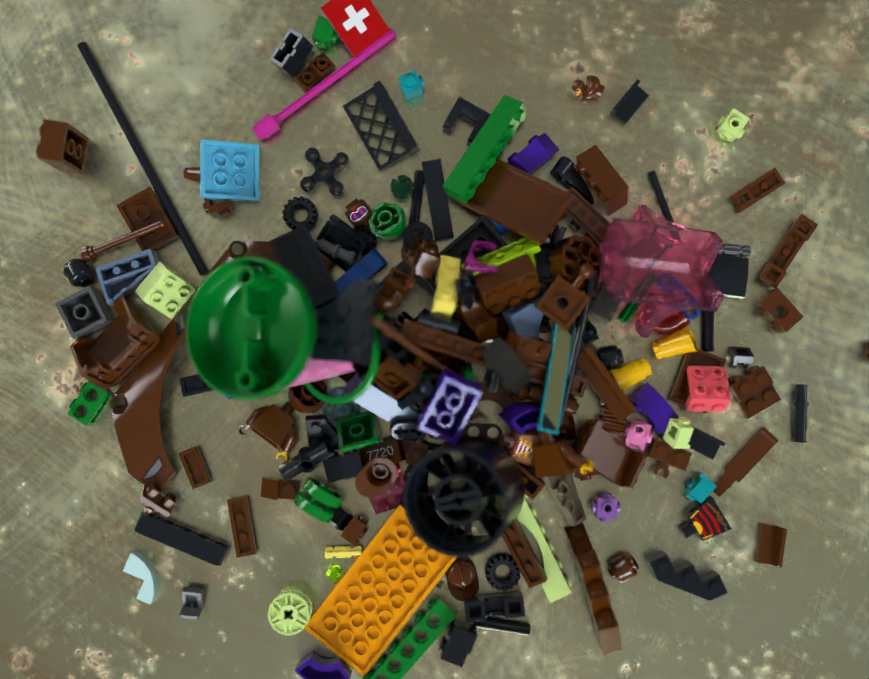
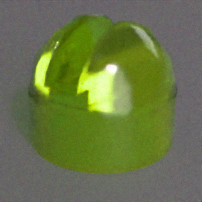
[324,567,341,584]

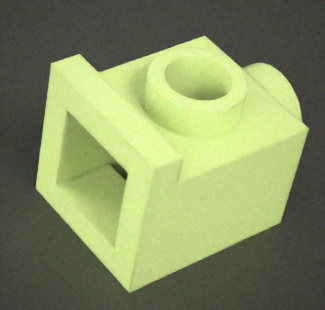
[663,417,694,449]

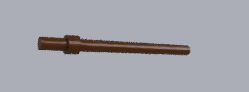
[371,315,455,373]

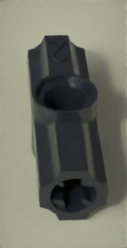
[279,439,335,480]

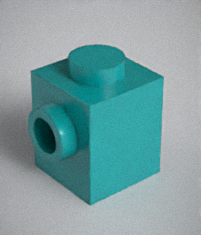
[398,70,425,101]

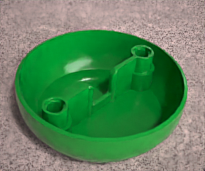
[186,257,317,400]

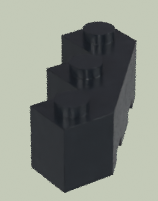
[645,551,728,601]

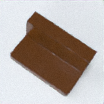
[755,523,787,568]

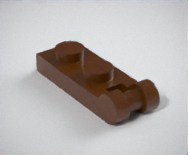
[729,168,785,213]

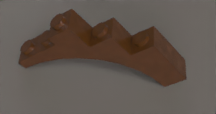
[565,523,622,655]

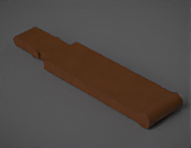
[713,427,778,497]

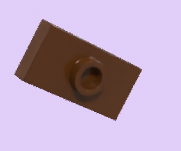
[178,446,212,489]

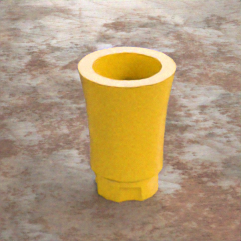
[652,326,698,359]
[608,358,652,392]

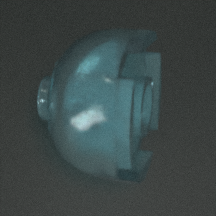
[322,386,361,424]

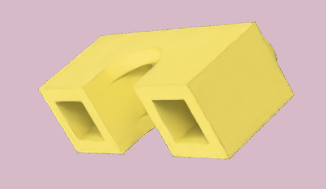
[431,255,461,319]

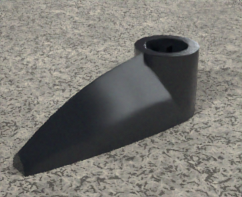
[550,156,594,205]

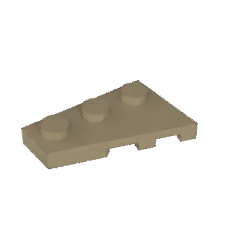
[542,474,586,526]

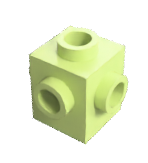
[716,108,749,142]

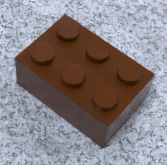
[36,119,89,175]
[475,254,542,316]

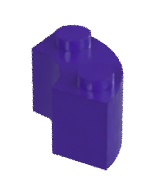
[507,133,559,175]
[631,382,679,436]
[498,402,541,434]
[295,652,352,679]

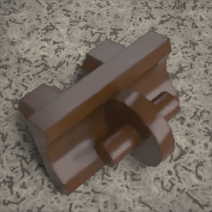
[139,482,176,517]

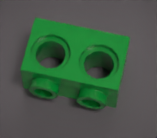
[67,381,114,426]

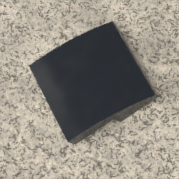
[706,253,749,299]

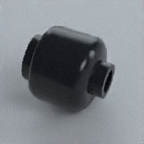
[63,258,93,287]
[596,345,624,371]

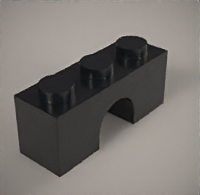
[464,592,526,623]

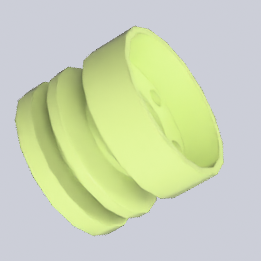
[268,586,314,635]

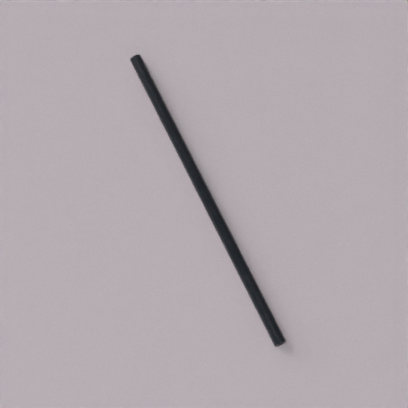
[77,42,209,276]

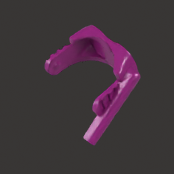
[464,240,498,273]

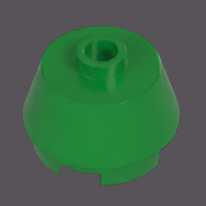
[369,202,406,240]

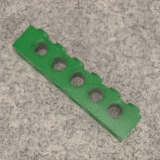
[362,595,457,679]

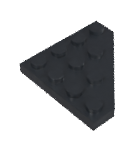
[310,280,378,364]

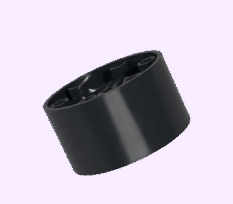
[403,436,524,557]

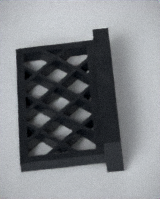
[343,80,420,172]

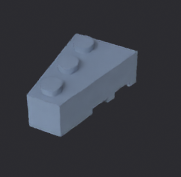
[95,249,160,306]

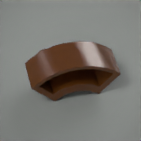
[453,295,497,344]

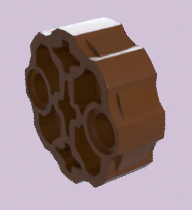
[549,235,604,292]

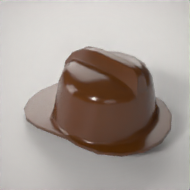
[355,457,398,498]
[445,557,479,601]

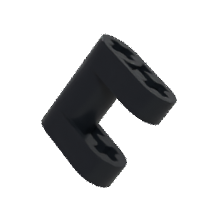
[442,97,491,144]

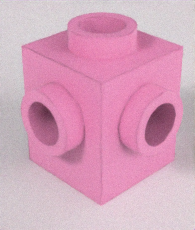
[624,419,654,452]

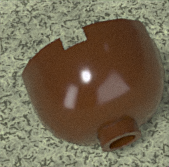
[288,380,327,413]

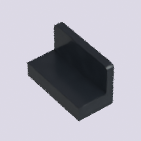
[610,79,649,126]
[688,426,726,459]

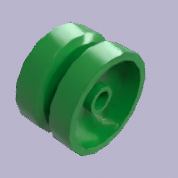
[293,477,344,523]

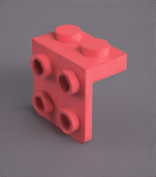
[686,366,731,413]

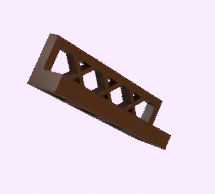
[577,346,636,423]
[495,509,548,588]

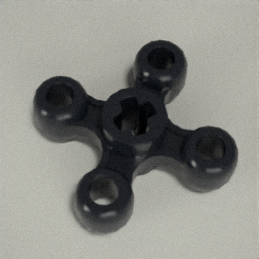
[300,148,349,197]

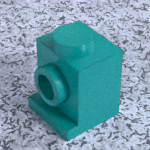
[685,472,717,504]

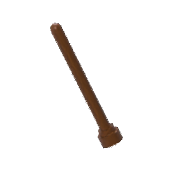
[80,219,166,262]

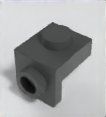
[180,587,204,619]

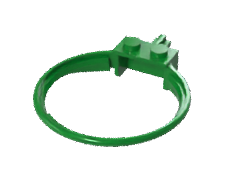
[304,290,383,404]

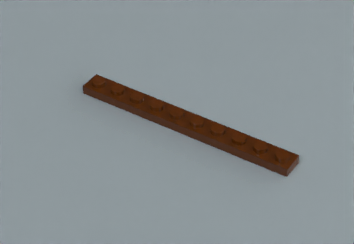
[400,319,588,398]

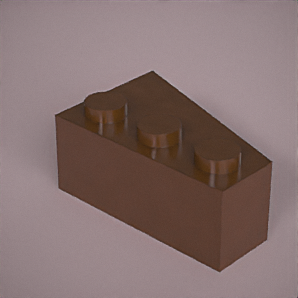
[576,145,628,216]

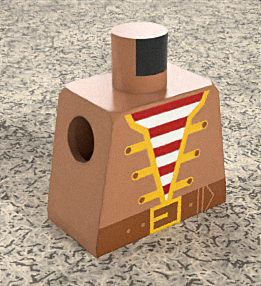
[498,428,543,468]

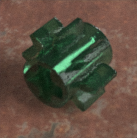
[390,175,414,199]

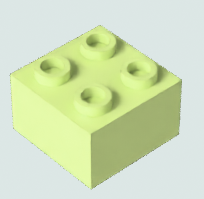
[135,261,196,319]

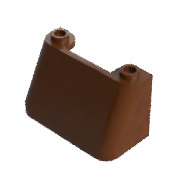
[70,294,160,388]

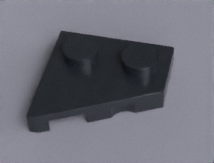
[305,415,339,450]

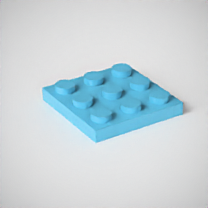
[200,139,259,202]

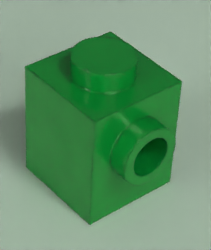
[312,16,339,49]

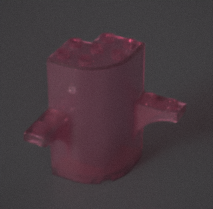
[600,204,725,338]

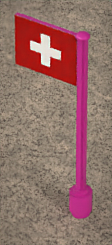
[252,0,397,140]

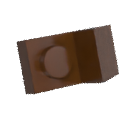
[261,477,301,500]

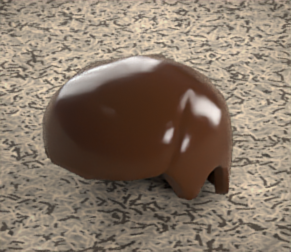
[376,286,404,311]

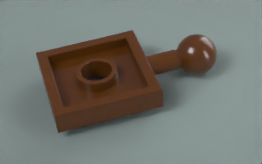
[535,263,594,331]

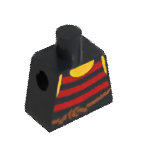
[680,496,732,540]

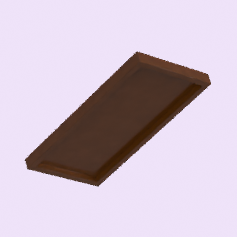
[447,158,574,245]

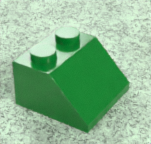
[336,411,382,453]

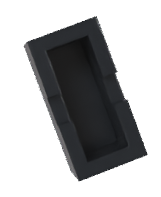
[269,28,314,78]

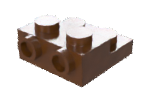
[374,355,423,400]
[729,365,781,419]

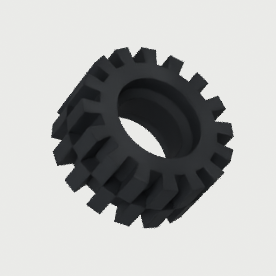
[282,196,318,231]
[485,553,521,591]

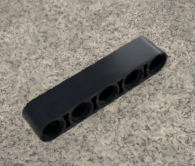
[134,511,229,566]

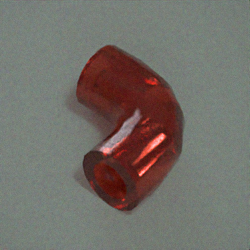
[636,304,691,334]

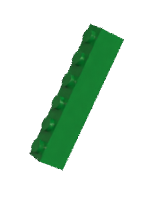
[443,95,527,204]

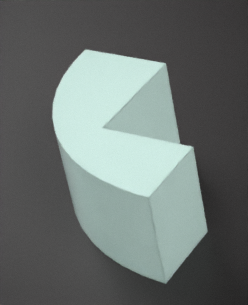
[123,550,159,605]

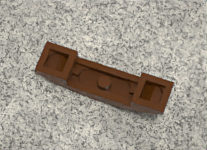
[759,214,818,289]

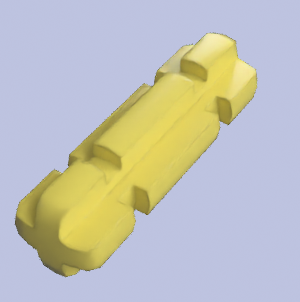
[324,545,362,559]

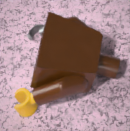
[238,402,297,463]
[530,432,594,478]

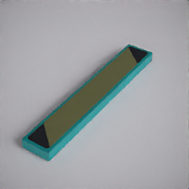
[537,320,576,435]

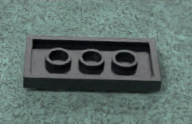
[270,224,340,307]

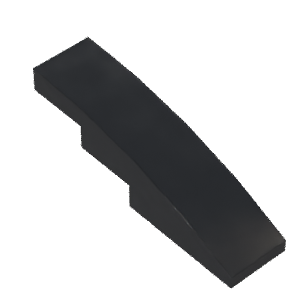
[421,159,454,240]

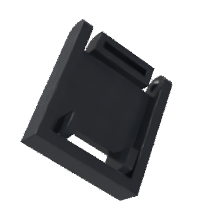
[315,214,370,272]

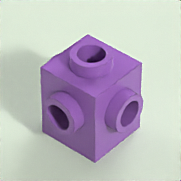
[591,493,620,522]

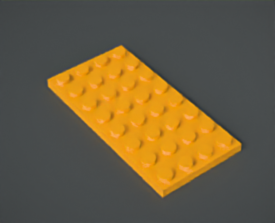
[304,504,457,677]

